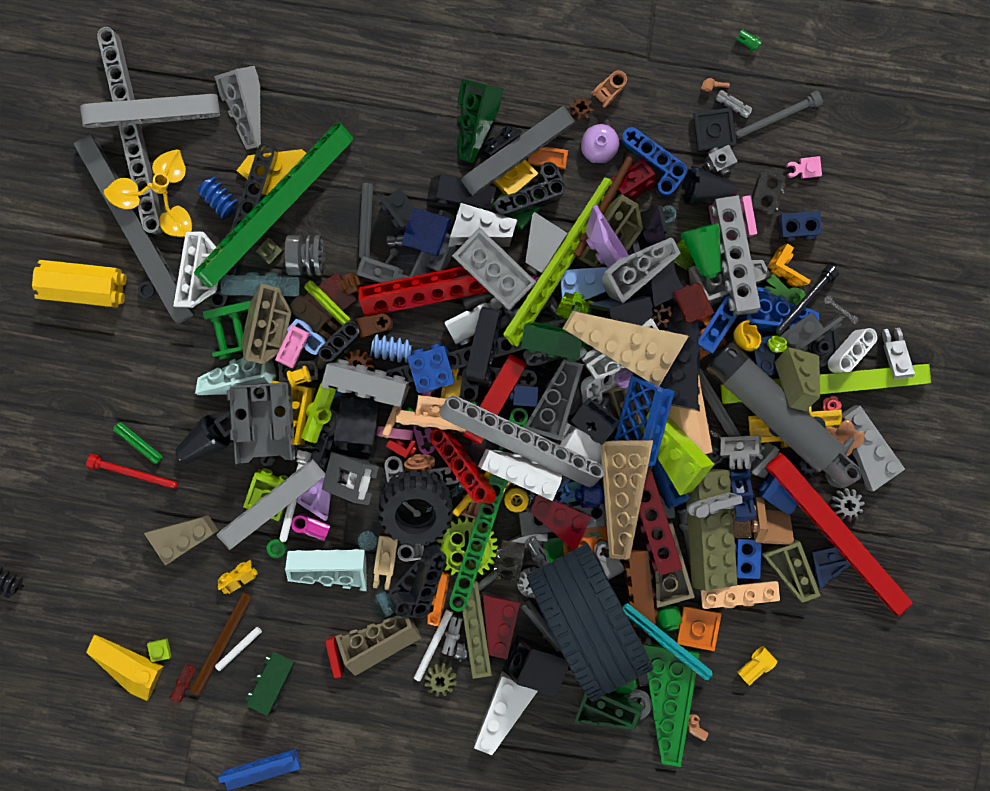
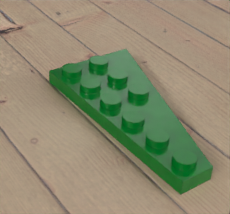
[642,643,699,767]

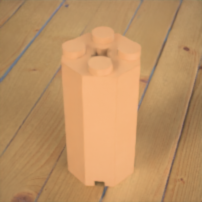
[668,376,713,454]

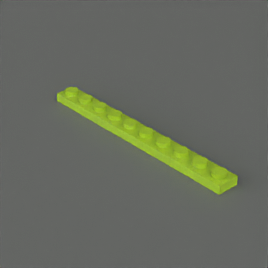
[503,178,618,347]

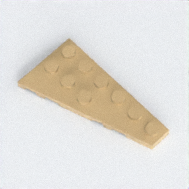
[563,311,689,386]
[601,440,653,560]

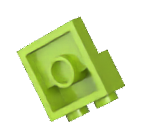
[243,468,288,521]

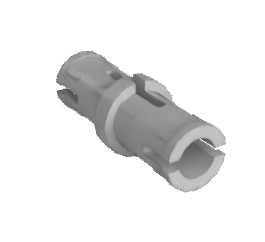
[441,615,464,656]

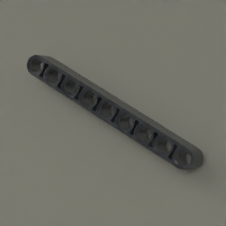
[209,143,278,308]

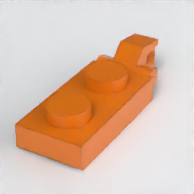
[427,571,450,626]

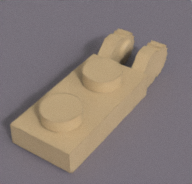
[373,535,398,590]

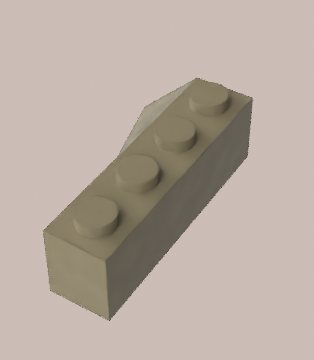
[335,616,421,676]

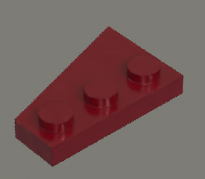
[483,594,520,659]

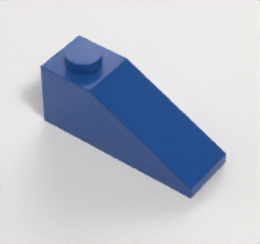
[698,296,737,354]

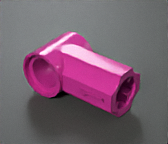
[291,513,331,541]

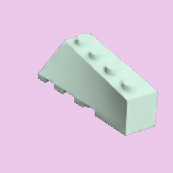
[285,549,367,591]

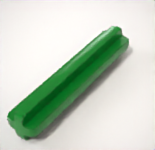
[113,422,162,464]

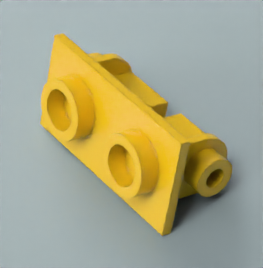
[218,560,258,594]

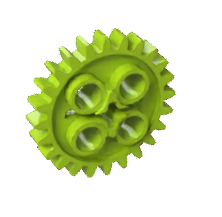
[437,517,498,579]

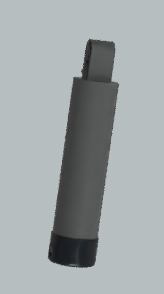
[706,342,861,487]

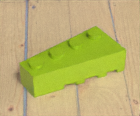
[640,412,714,496]

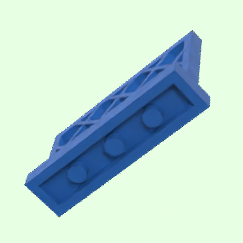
[615,375,675,466]

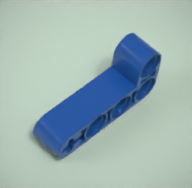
[621,127,687,198]

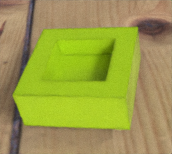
[147,638,172,662]

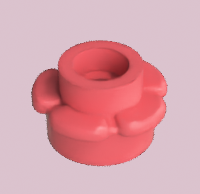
[823,396,842,411]

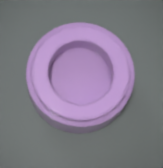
[614,369,634,388]

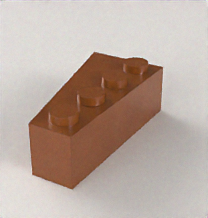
[623,545,658,627]

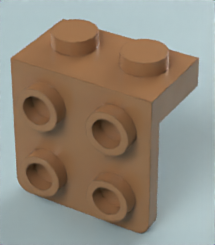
[752,497,794,545]

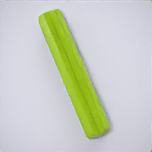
[304,281,350,326]

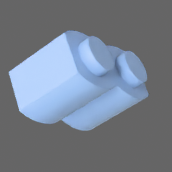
[287,319,326,355]

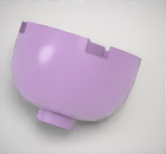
[581,124,619,163]

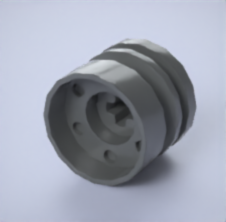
[285,235,326,276]

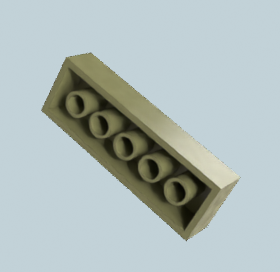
[686,469,737,591]

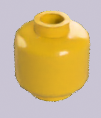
[504,487,529,513]

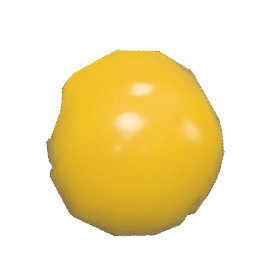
[733,320,761,352]

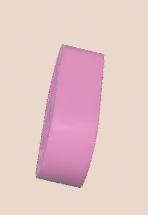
[376,426,413,440]

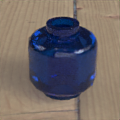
[575,483,605,509]

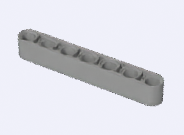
[80,94,220,128]
[216,459,325,550]

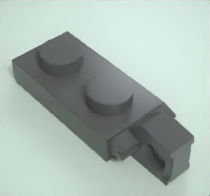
[356,255,409,283]

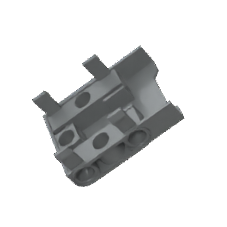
[227,382,295,464]

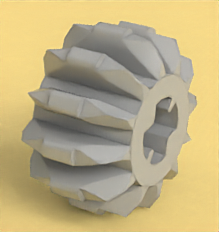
[830,488,865,521]

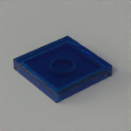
[401,208,451,256]

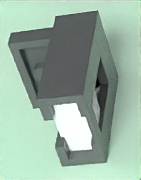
[322,452,379,505]

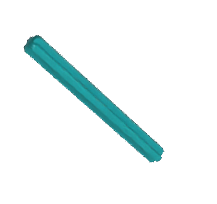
[622,603,713,680]

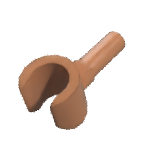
[701,78,730,92]

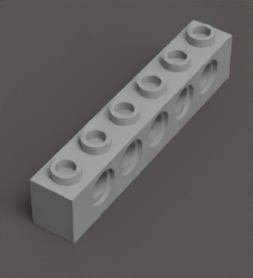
[711,195,761,316]

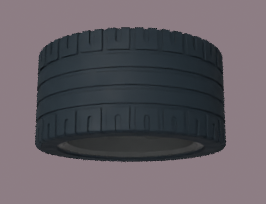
[527,543,654,701]

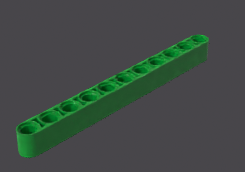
[194,122,353,288]
[449,408,528,612]

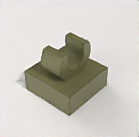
[256,237,284,265]

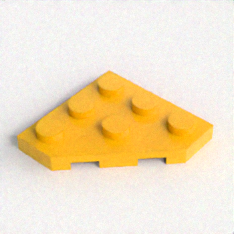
[236,149,306,195]

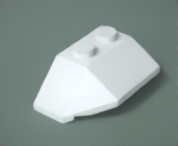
[173,232,218,308]

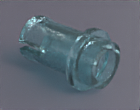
[375,591,395,617]

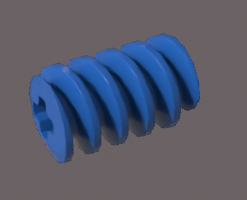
[196,177,238,220]

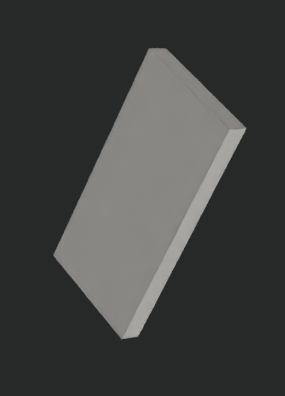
[452,227,536,310]

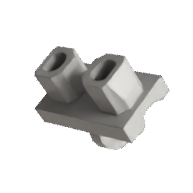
[750,442,779,478]

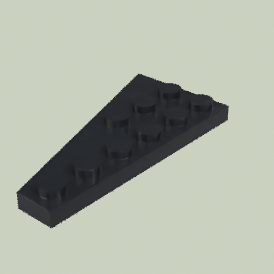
[647,290,700,412]

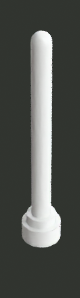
[280,450,312,542]

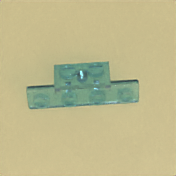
[221,272,299,296]

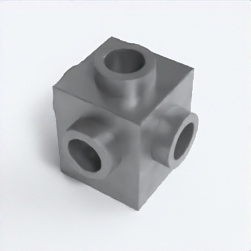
[704,145,738,177]

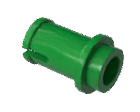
[736,29,762,52]

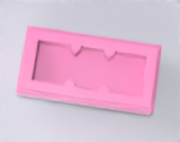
[275,325,310,369]

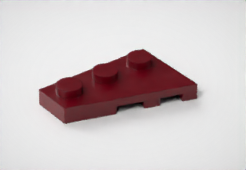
[530,494,591,550]

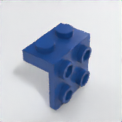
[407,343,454,393]
[758,473,809,514]

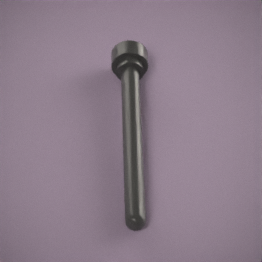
[735,90,823,139]

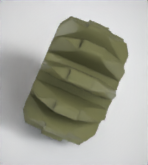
[424,663,457,697]

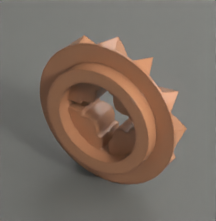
[404,454,435,472]

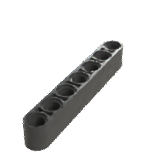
[461,106,576,196]

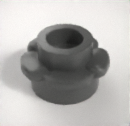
[454,643,468,662]

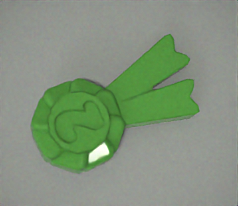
[765,273,806,305]

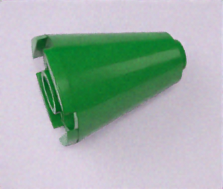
[681,223,721,279]

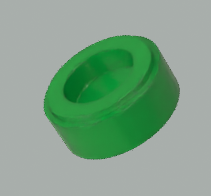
[267,538,287,558]

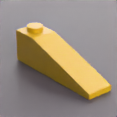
[86,635,164,701]

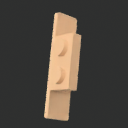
[395,395,466,432]
[701,581,780,609]

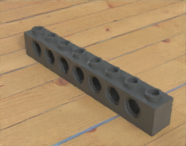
[519,491,675,536]

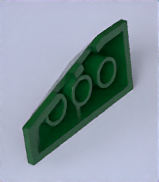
[458,79,504,163]

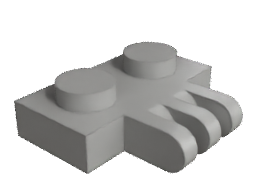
[720,435,761,469]

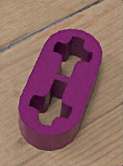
[413,425,435,454]

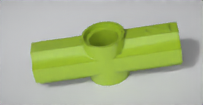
[301,383,337,443]

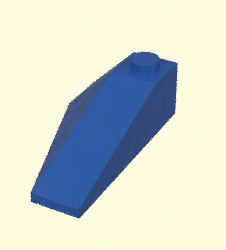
[738,287,819,332]

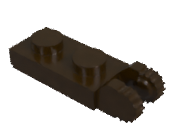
[289,294,340,340]

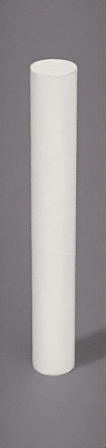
[215,627,262,671]

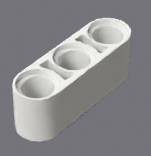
[828,328,877,373]

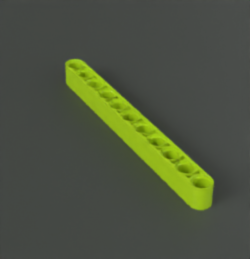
[720,364,931,404]

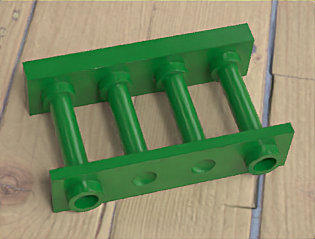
[203,301,251,360]

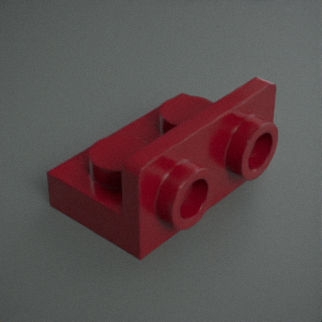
[611,158,658,201]

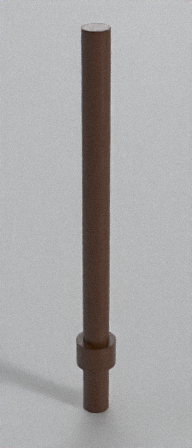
[573,156,633,258]

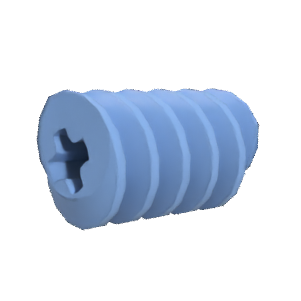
[370,334,412,364]

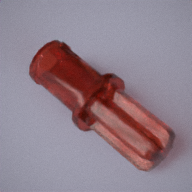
[169,664,196,703]

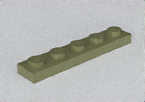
[460,581,492,679]

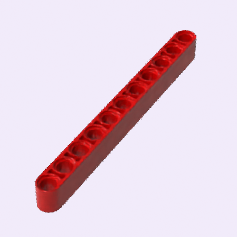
[765,453,913,617]

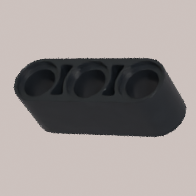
[314,322,360,369]

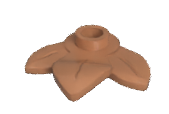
[825,419,865,456]

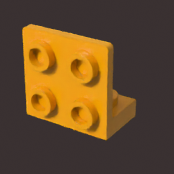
[767,244,811,287]

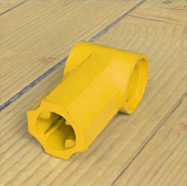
[737,646,777,686]

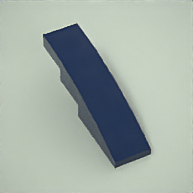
[725,458,757,522]

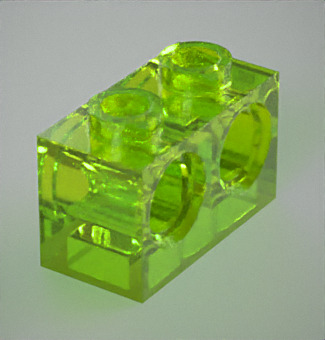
[555,292,595,320]

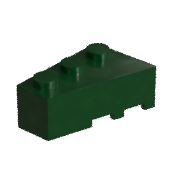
[521,321,589,362]
[245,652,295,716]
[574,692,645,730]

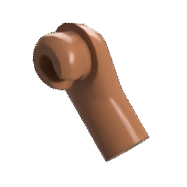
[688,714,708,741]

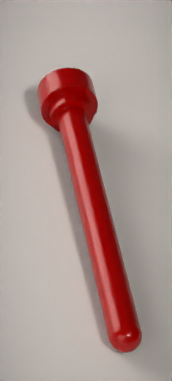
[86,453,178,489]

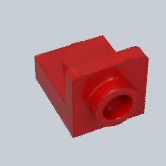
[386,439,417,458]

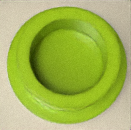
[767,336,787,353]

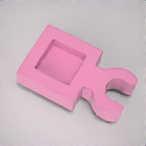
[786,156,822,179]

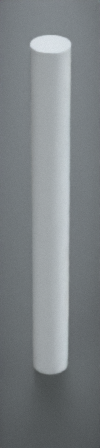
[414,609,453,681]

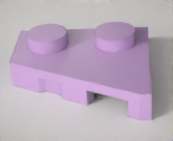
[297,476,331,521]

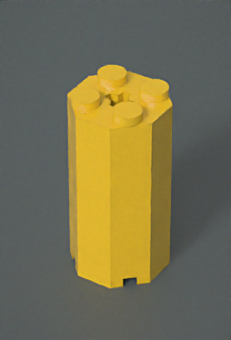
[32,260,127,308]

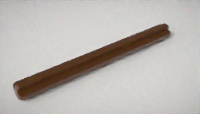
[190,593,252,696]

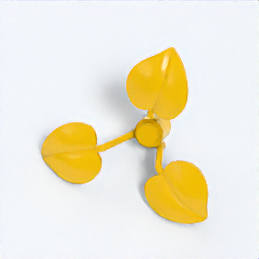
[103,150,192,237]

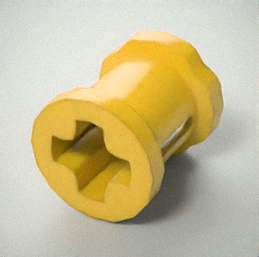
[287,365,311,388]

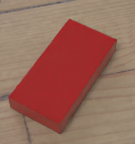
[325,636,344,678]

